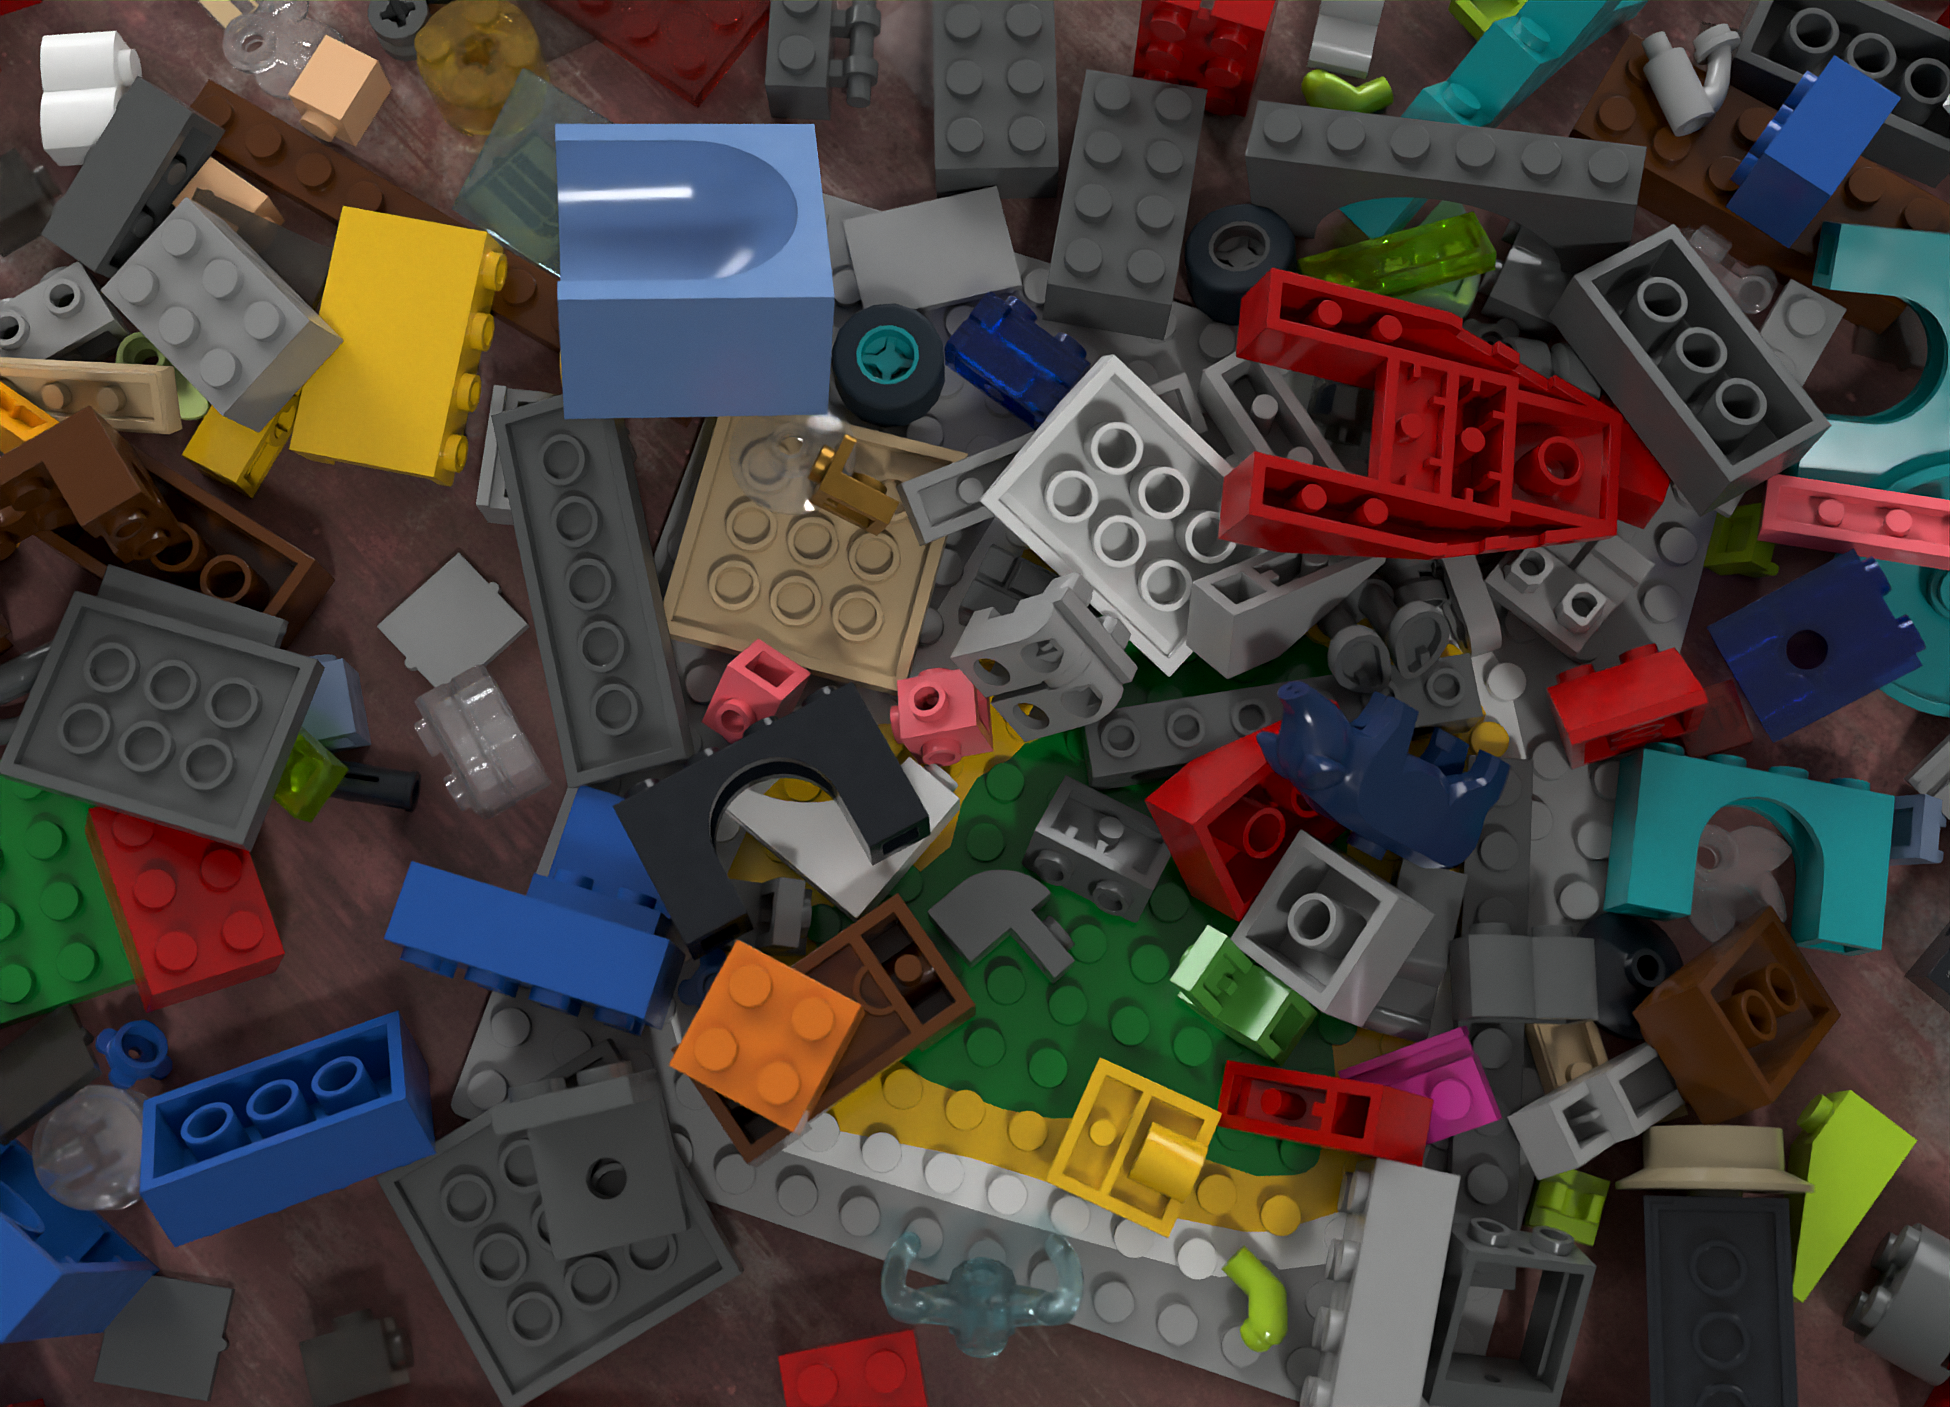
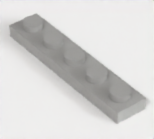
[896,372,1208,546]

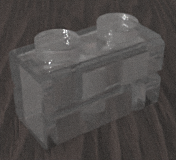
[414,664,552,820]

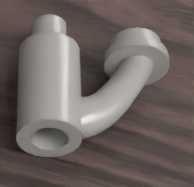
[1641,24,1741,136]

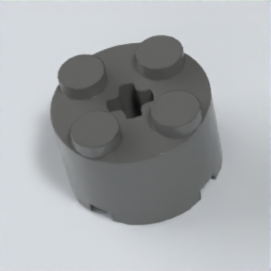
[1842,1223,1950,1386]

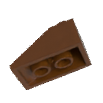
[1632,904,1841,1125]

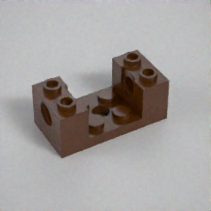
[0,405,183,638]
[671,893,976,1167]

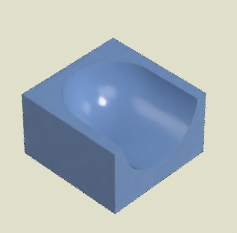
[555,124,835,419]

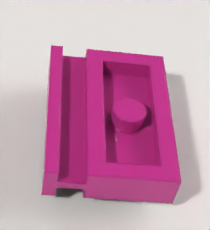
[1338,1025,1503,1159]

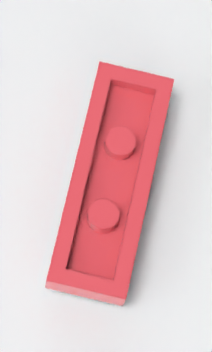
[1757,474,1950,571]

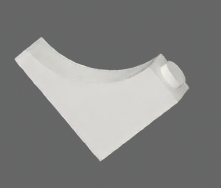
[725,757,960,923]

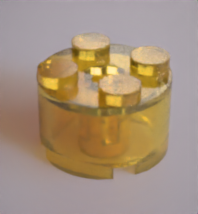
[414,0,550,139]

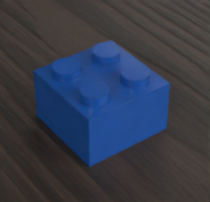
[1725,55,1901,248]

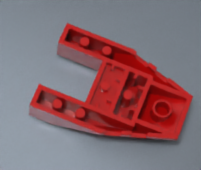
[1218,267,1622,560]

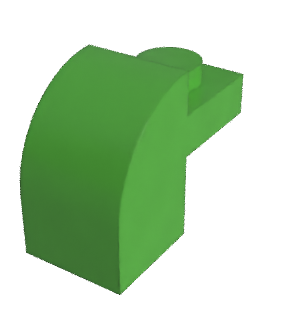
[1170,925,1318,1068]

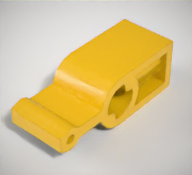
[182,386,303,499]

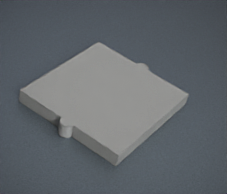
[377,552,529,701]

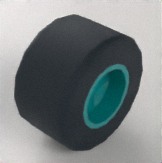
[832,303,945,427]

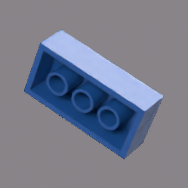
[384,861,686,1037]
[139,1010,436,1247]

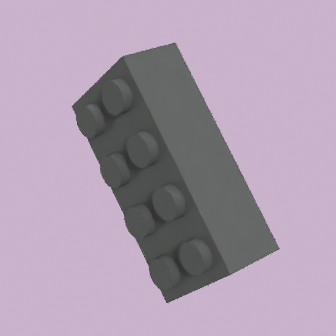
[932,0,1059,199]
[1729,0,1950,188]
[1042,69,1207,341]
[1549,224,1831,517]

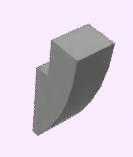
[1507,1042,1686,1180]

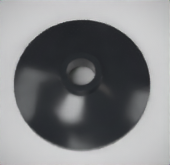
[1576,912,1684,1041]

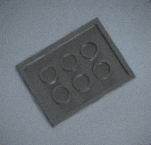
[0,591,325,852]

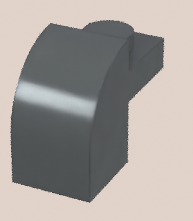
[927,870,1075,984]
[718,877,812,956]

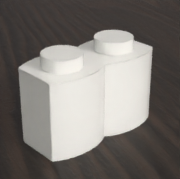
[40,31,142,166]

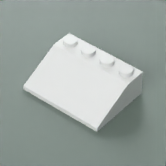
[979,355,1269,677]

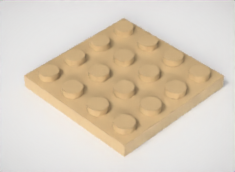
[663,415,968,696]

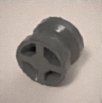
[367,0,438,62]

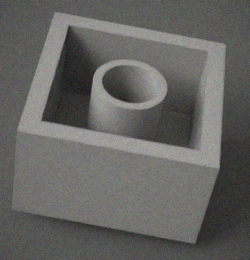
[1230,829,1435,1027]

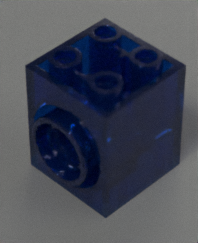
[1707,549,1927,743]

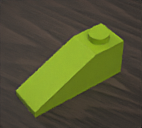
[1784,1090,1918,1303]

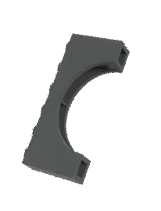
[1245,100,1647,273]

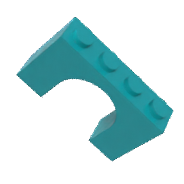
[1781,221,1950,489]
[1603,743,1895,956]

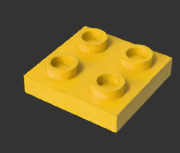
[1045,1057,1222,1238]

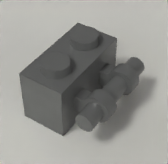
[765,0,882,120]

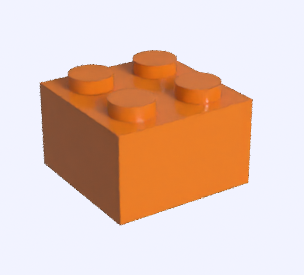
[669,939,866,1136]

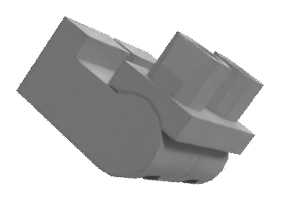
[1484,535,1655,659]
[950,572,1138,742]

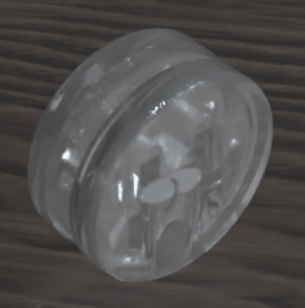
[32,1085,149,1210]

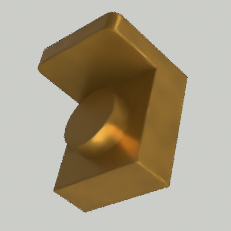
[807,433,899,536]

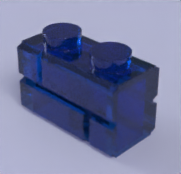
[944,291,1091,431]

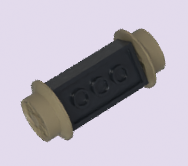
[1615,1125,1815,1407]

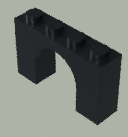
[613,682,931,961]

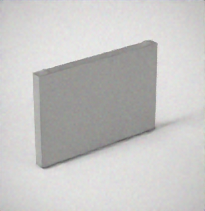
[842,186,1022,313]

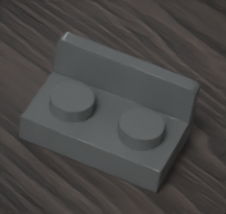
[1022,775,1171,922]

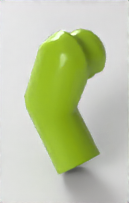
[1301,69,1394,114]
[1221,1245,1288,1352]

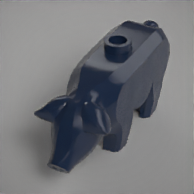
[1256,681,1511,870]

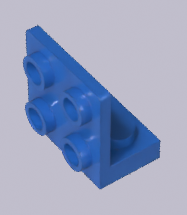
[526,786,672,938]

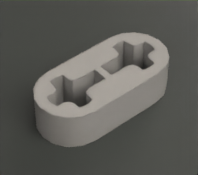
[1431,555,1502,658]

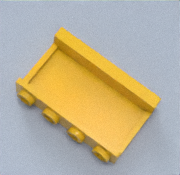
[289,206,507,487]

